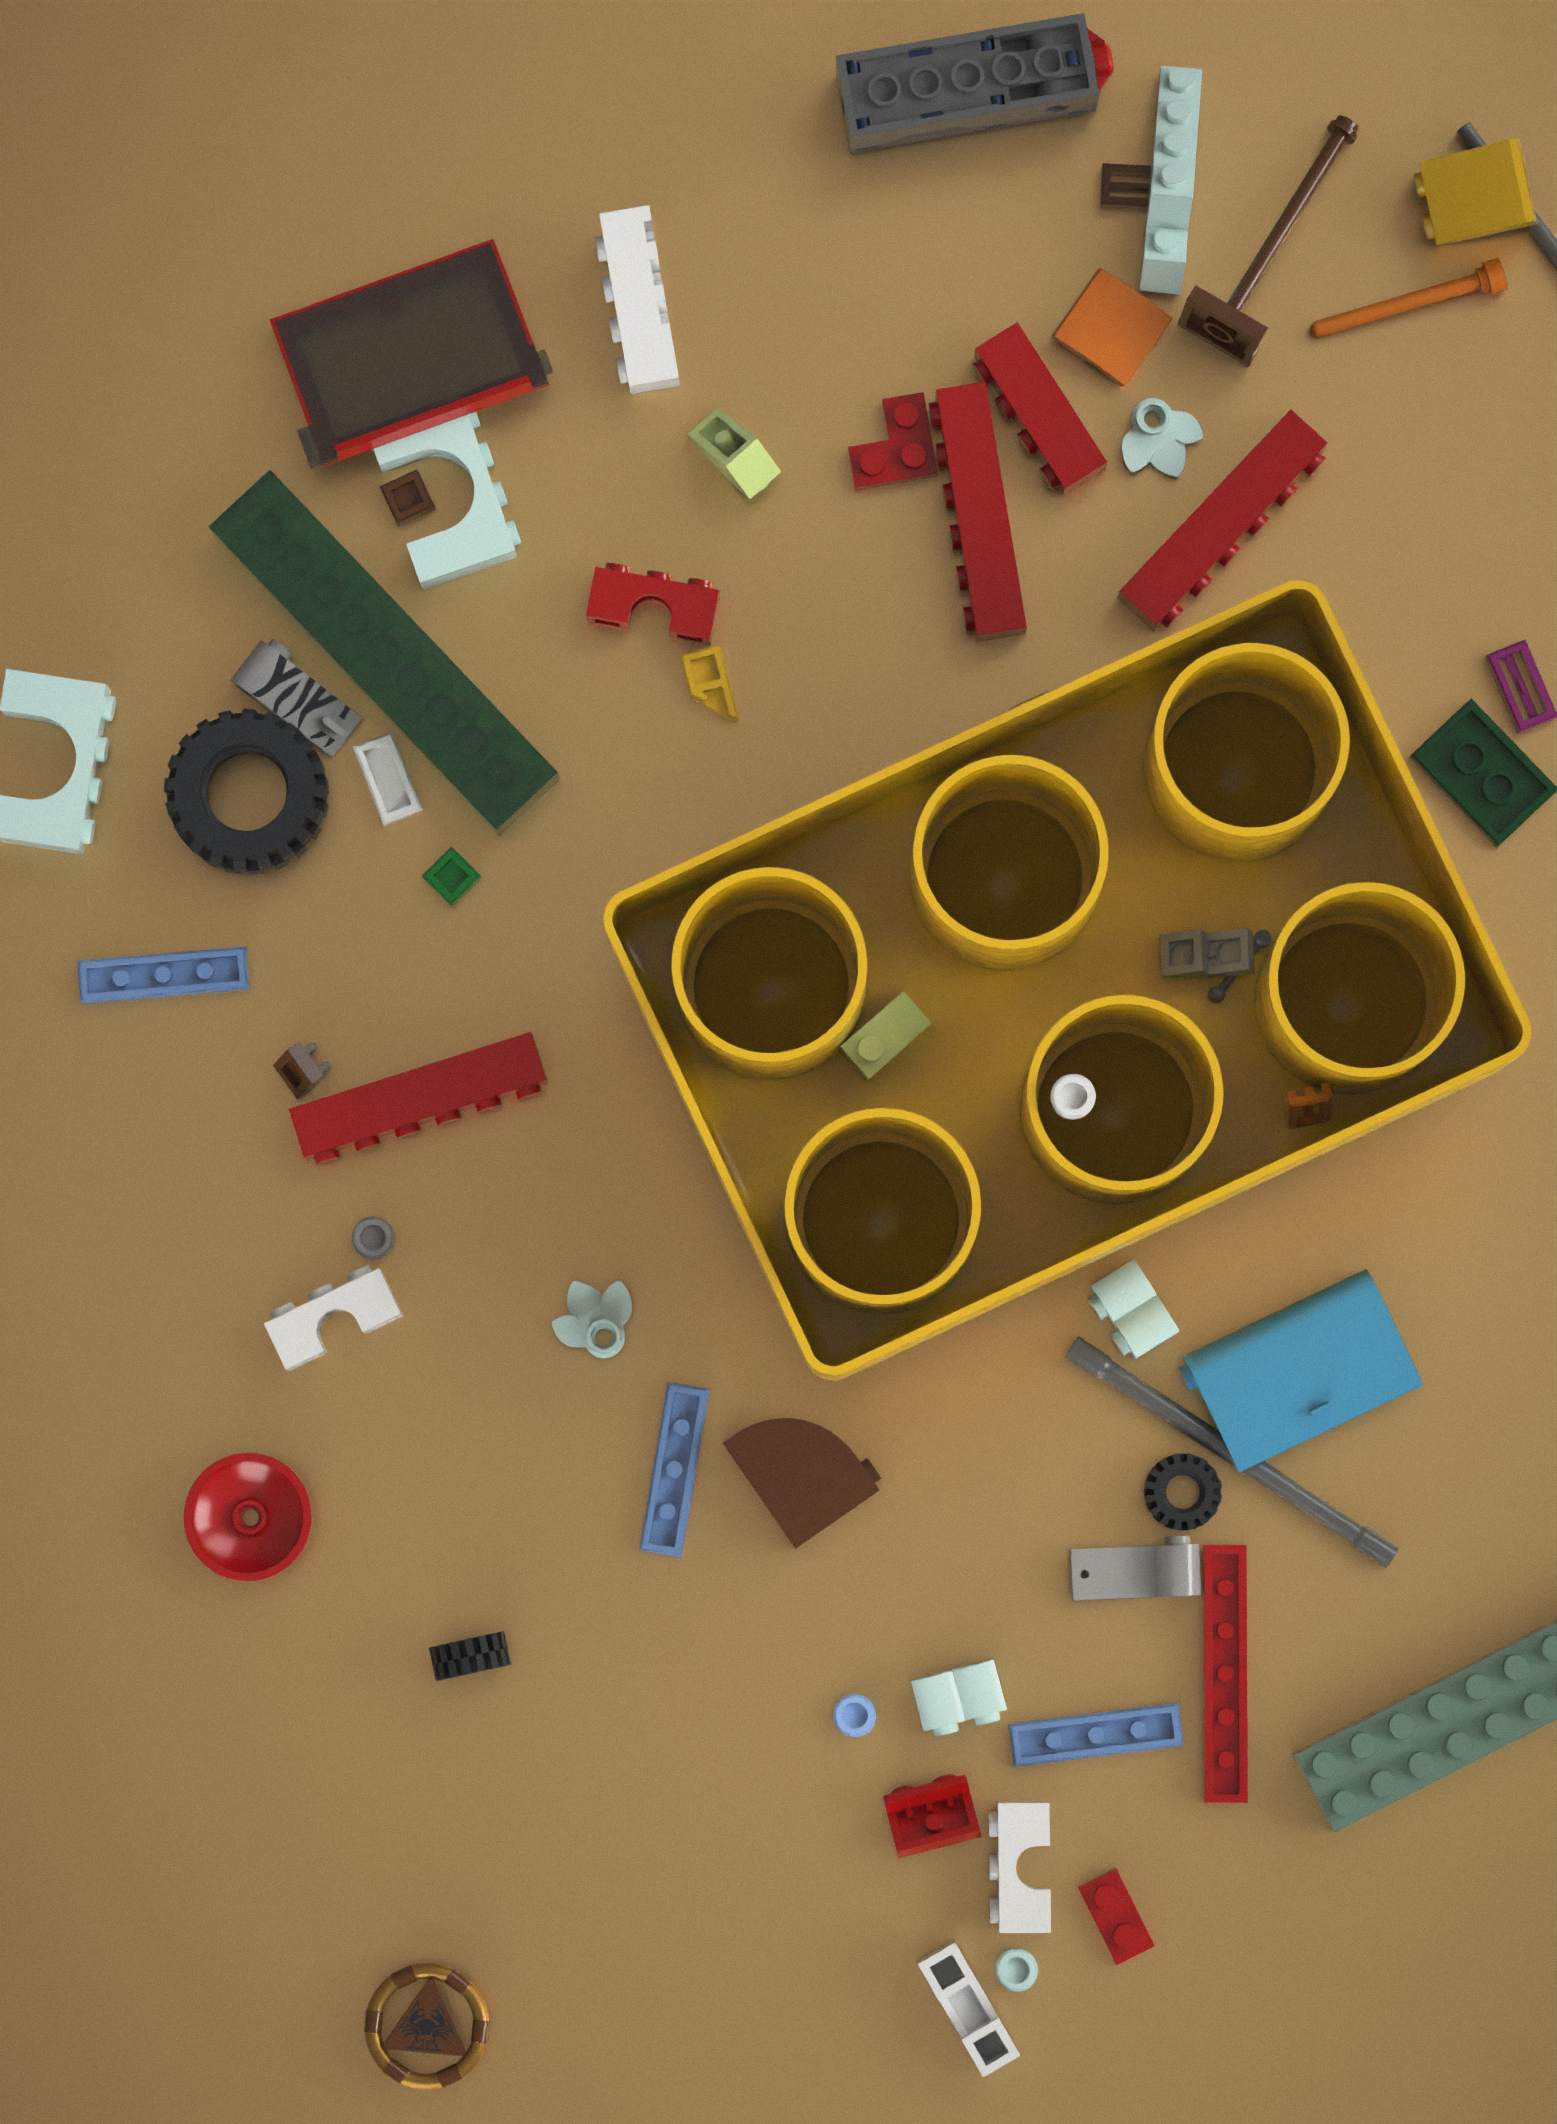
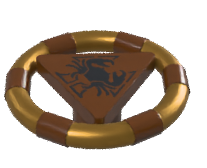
[364,1963,490,2090]

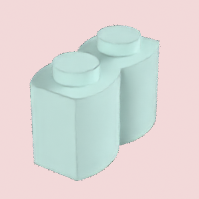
[1088,1259,1179,1360]
[911,1659,1007,1737]

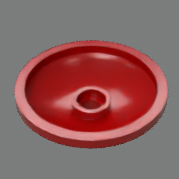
[184,1453,312,1581]

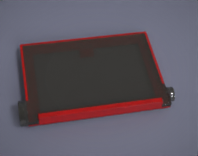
[270,239,553,470]

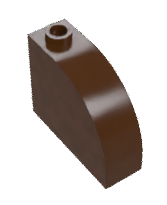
[723,1418,882,1549]

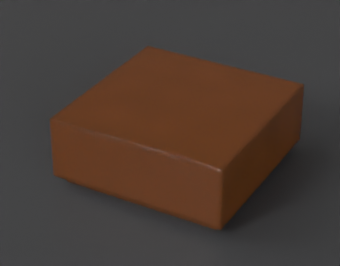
[380,469,436,526]

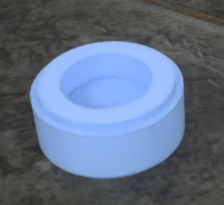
[833,1694,876,1737]

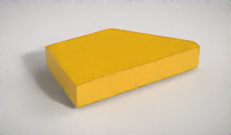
[680,644,739,723]

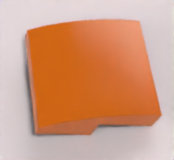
[1052,268,1173,386]

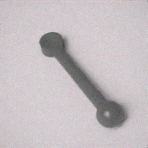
[1208,930,1272,1003]

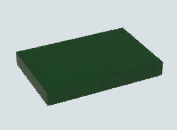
[1409,698,1557,848]

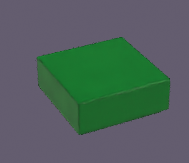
[422,846,482,907]

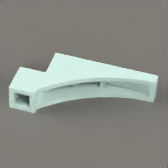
[1139,65,1202,295]

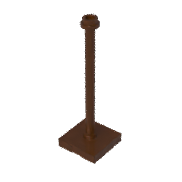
[1177,115,1359,367]

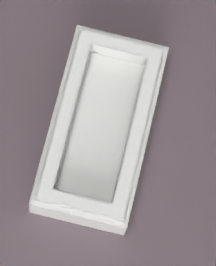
[353,732,423,826]

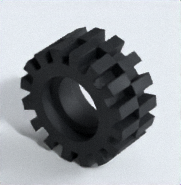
[1144,1453,1222,1530]
[429,1631,511,1681]

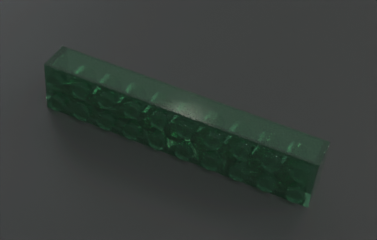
[208,470,560,836]

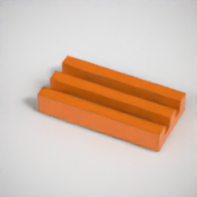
[1285,1082,1333,1129]

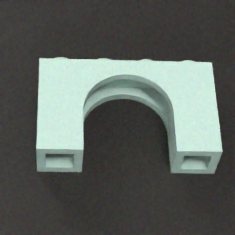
[366,393,521,590]
[0,669,116,855]

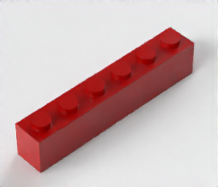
[929,381,1027,642]
[1117,409,1328,632]
[289,1032,548,1164]

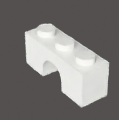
[264,1265,404,1371]
[988,1801,1051,1933]
[917,1940,1020,2077]

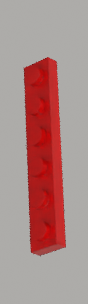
[1203,1545,1248,1803]

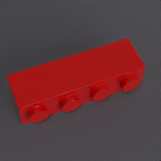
[972,322,1108,496]

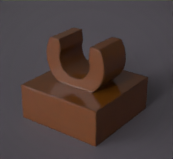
[273,1042,331,1099]

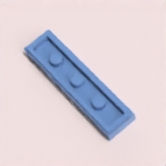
[77,947,250,1004]
[639,1382,710,1557]
[1008,1703,1184,1767]

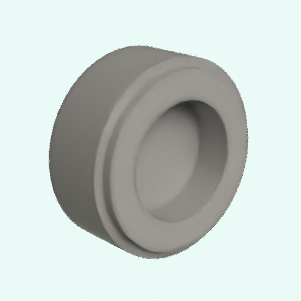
[352,1216,395,1259]

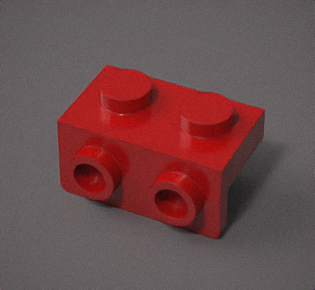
[883,1774,982,1858]

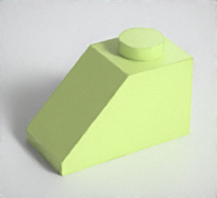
[687,407,781,499]
[840,991,932,1080]

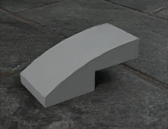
[1160,928,1255,978]

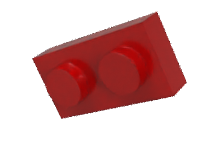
[1078,1868,1155,1965]

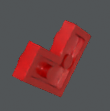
[848,392,938,491]

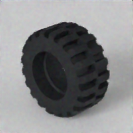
[164,709,329,875]

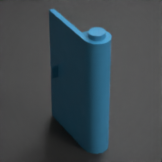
[1178,1269,1423,1473]

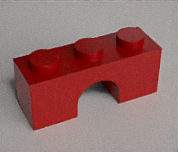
[586,563,720,646]

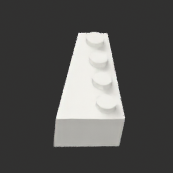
[595,205,680,394]

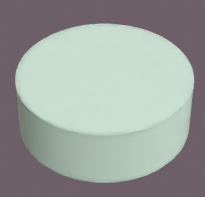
[995,1948,1038,1992]

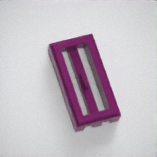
[1485,640,1557,734]

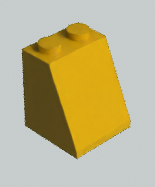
[1414,137,1537,247]

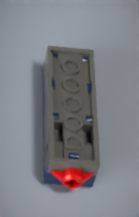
[836,13,1114,153]

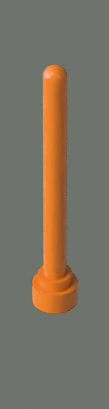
[1310,258,1508,337]

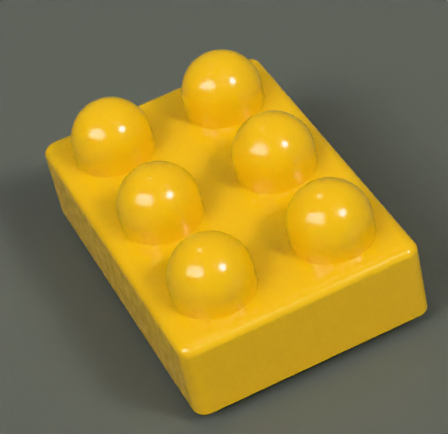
[603,580,1531,1381]

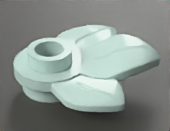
[1122,398,1203,477]
[551,1280,632,1358]

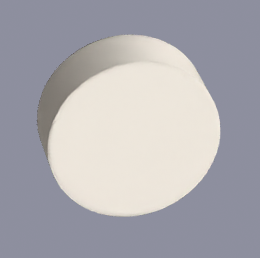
[1050,1074,1096,1120]

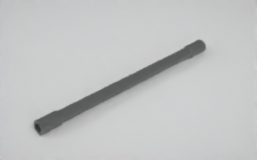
[1065,1336,1399,1568]

